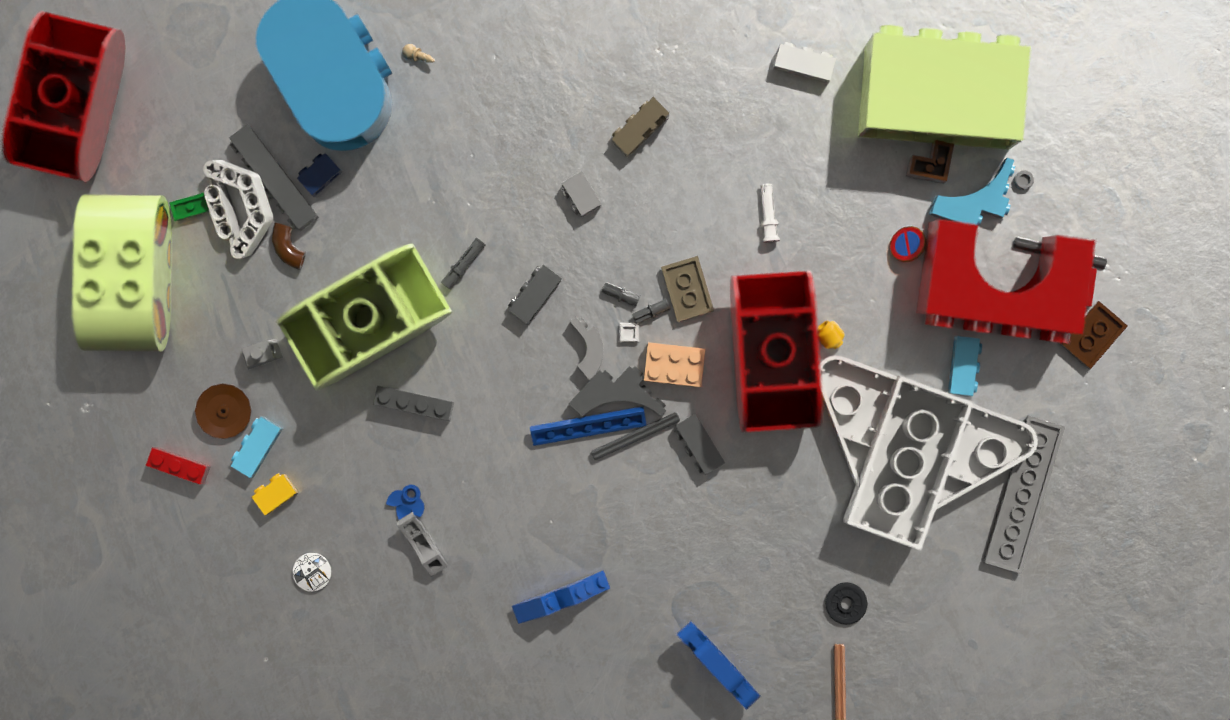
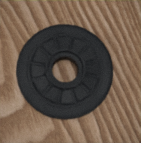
[825,582,868,625]

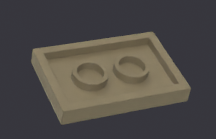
[661,256,714,322]

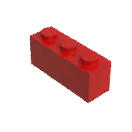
[146,447,211,485]

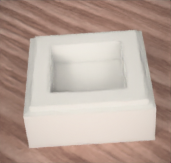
[620,323,639,342]

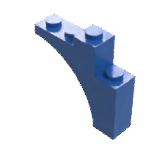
[512,570,610,624]

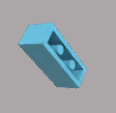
[948,336,982,396]
[231,417,283,478]

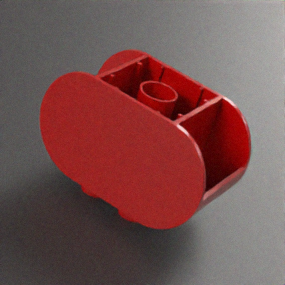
[2,11,125,182]
[730,271,822,432]

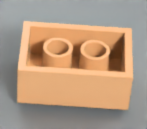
[644,342,706,388]

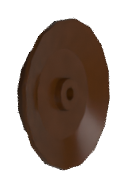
[195,383,251,439]

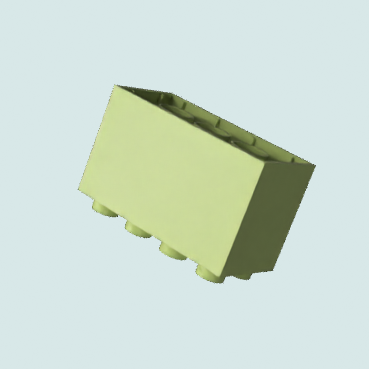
[858,25,1031,150]

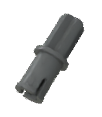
[602,283,640,307]
[632,298,671,324]

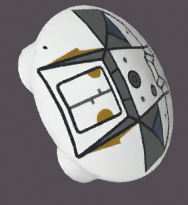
[293,553,332,591]

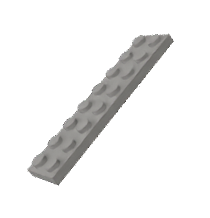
[983,416,1065,574]

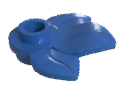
[386,484,425,520]

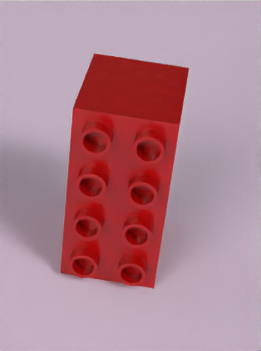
[916,219,1096,344]

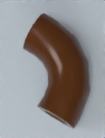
[272,223,306,270]

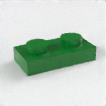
[169,193,210,221]

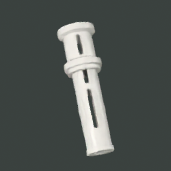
[760,184,780,243]

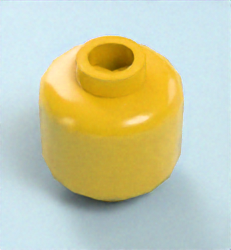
[818,320,845,349]

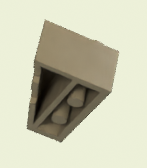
[612,97,669,158]

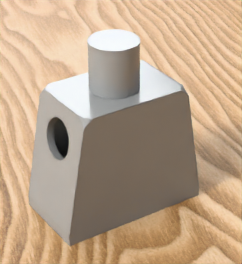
[242,339,282,369]

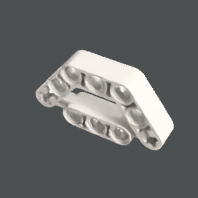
[203,160,273,259]

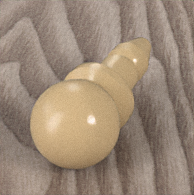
[402,44,435,62]

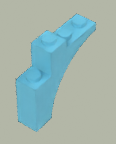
[929,158,1015,226]

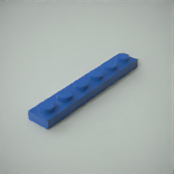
[530,406,647,446]

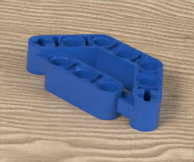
[677,621,761,710]

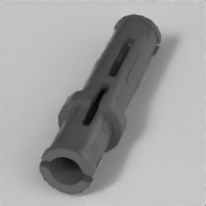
[441,237,486,290]

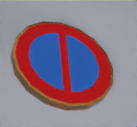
[890,226,926,263]

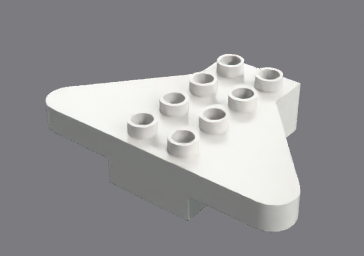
[820,356,1038,550]

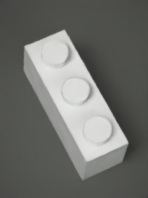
[773,42,836,83]

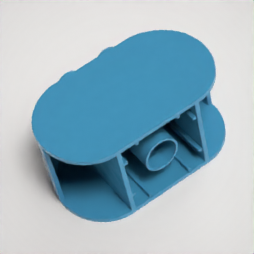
[256,0,393,151]

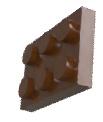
[1060,301,1128,369]

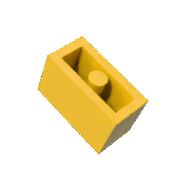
[252,473,299,515]

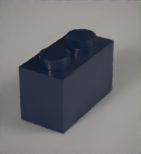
[297,153,342,197]

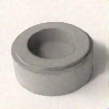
[1014,170,1034,190]

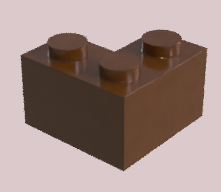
[906,140,954,184]

